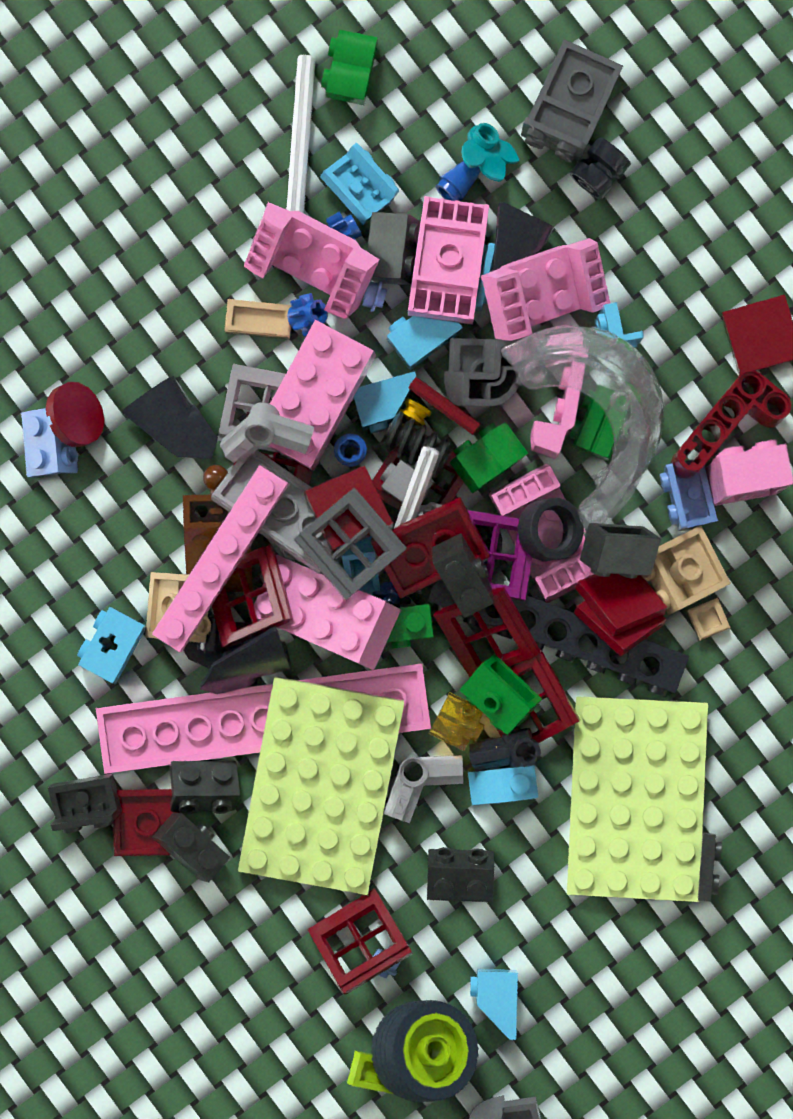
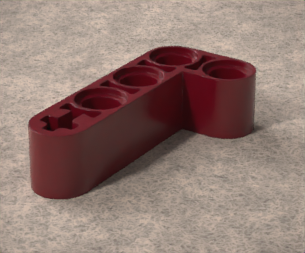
[671,370,792,479]

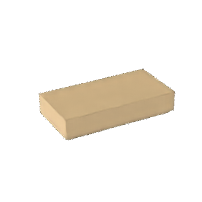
[225,299,291,339]

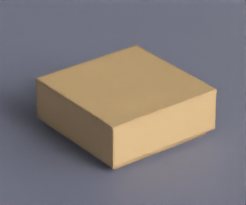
[687,598,730,641]

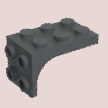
[521,39,623,163]

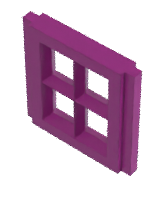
[468,510,532,601]

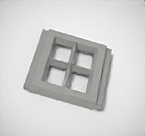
[218,364,286,453]

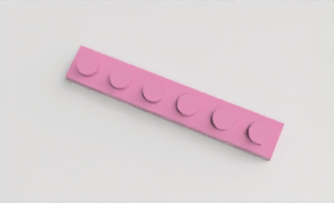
[152,465,289,652]

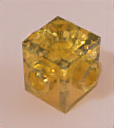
[429,692,485,751]

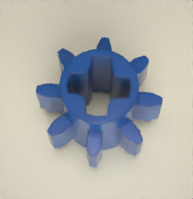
[326,212,362,240]
[287,293,328,336]

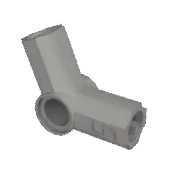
[220,402,314,463]
[383,755,463,823]

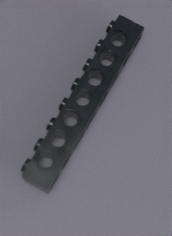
[428,580,689,697]

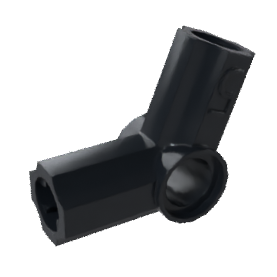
[469,728,541,772]

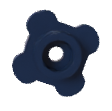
[372,582,411,608]

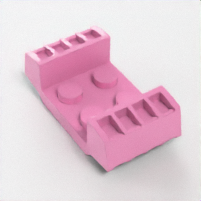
[408,196,489,325]
[244,202,380,319]
[481,238,610,341]
[530,329,585,459]
[488,463,594,603]

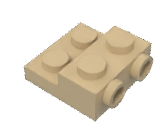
[642,526,731,615]
[145,572,211,643]

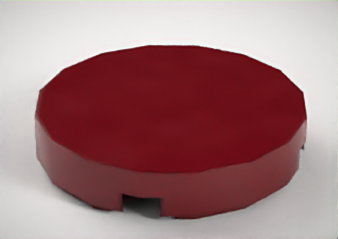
[45,382,105,447]

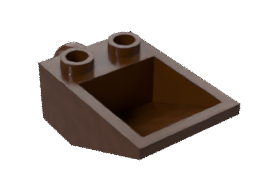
[183,465,253,592]

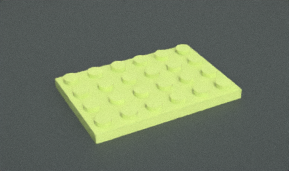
[238,676,404,895]
[567,697,708,902]

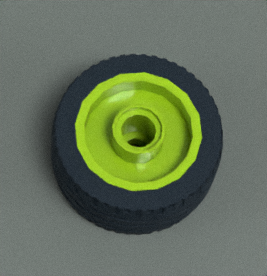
[371,1000,479,1102]

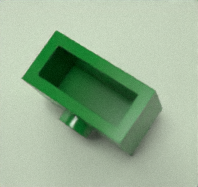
[386,604,433,649]
[460,654,543,736]

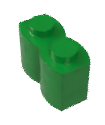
[321,29,378,105]
[449,422,529,494]

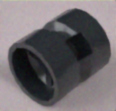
[569,137,631,200]

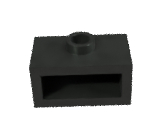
[367,212,420,285]
[579,523,661,578]
[432,533,494,618]
[152,812,230,882]

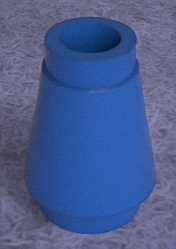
[436,161,481,201]
[334,434,367,467]

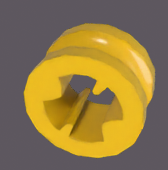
[399,398,432,427]

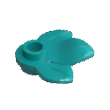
[461,123,520,182]

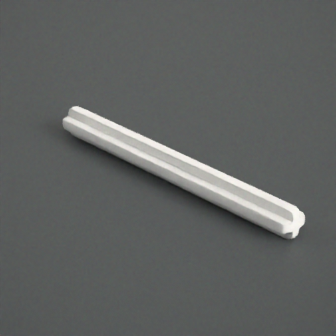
[286,55,315,214]

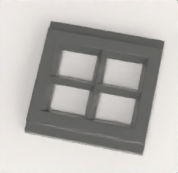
[293,488,407,600]

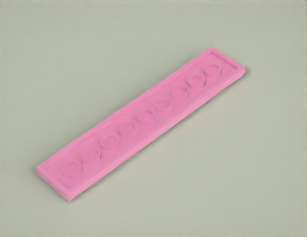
[96,663,431,774]

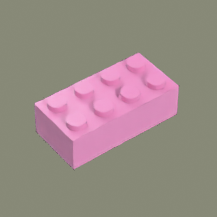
[268,320,376,471]
[705,440,793,506]
[249,555,401,670]

